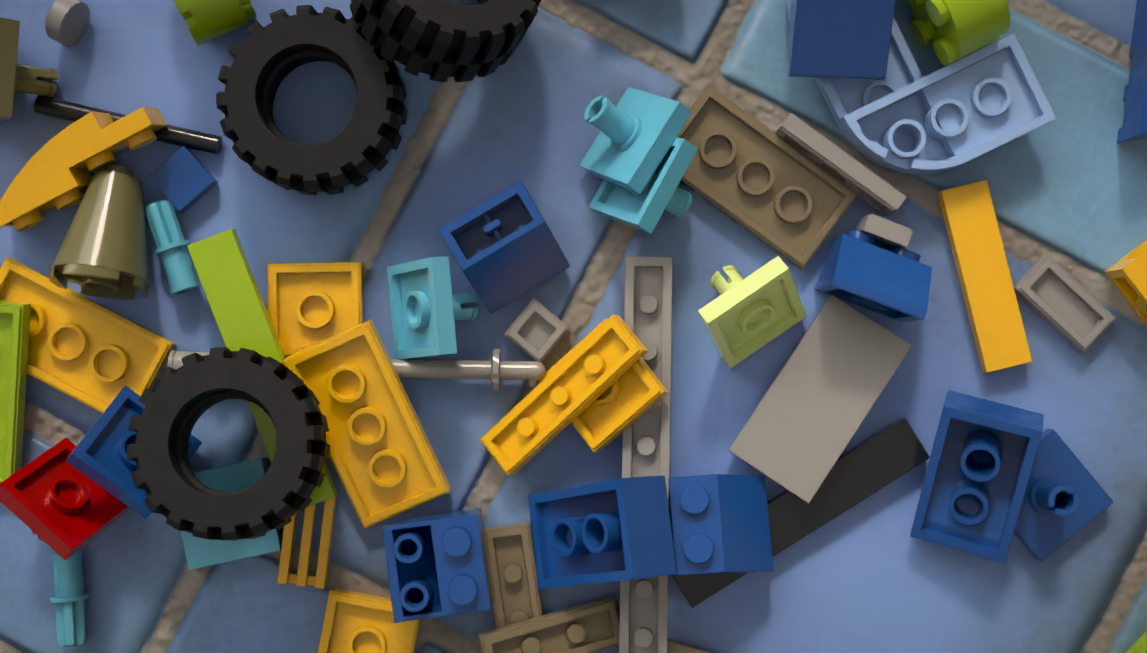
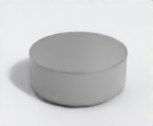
[45,0,90,46]

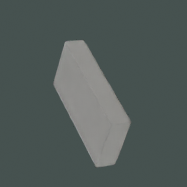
[1014,254,1116,352]

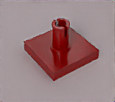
[0,438,130,560]

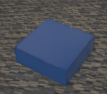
[148,146,219,213]

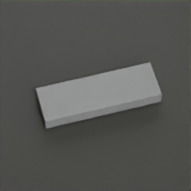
[775,113,906,215]

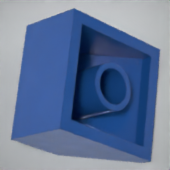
[814,230,932,322]
[669,474,773,578]

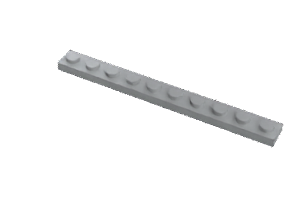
[619,257,673,653]

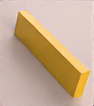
[937,180,1032,373]
[480,314,648,476]

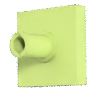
[698,256,807,369]

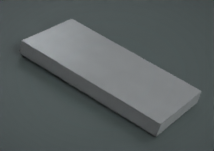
[728,295,912,504]

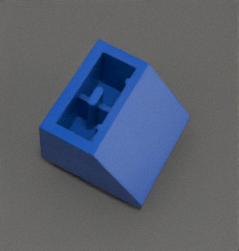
[438,180,570,314]
[382,508,493,623]

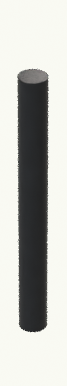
[34,95,222,155]

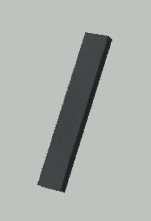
[672,418,930,608]

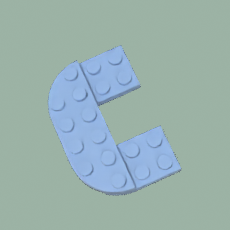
[786,0,1056,174]

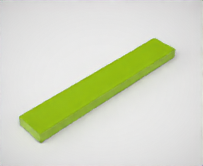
[187,229,338,508]

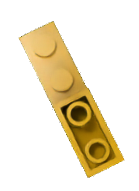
[0,107,167,232]

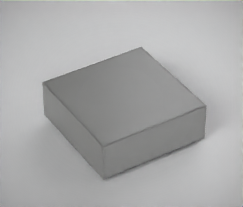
[855,213,913,249]
[504,298,570,362]

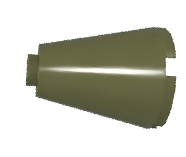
[49,165,150,300]

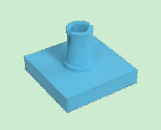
[579,87,692,194]
[589,137,698,234]
[387,256,478,359]
[180,457,283,570]

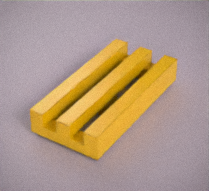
[277,495,338,589]

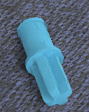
[145,200,201,295]
[50,550,89,647]

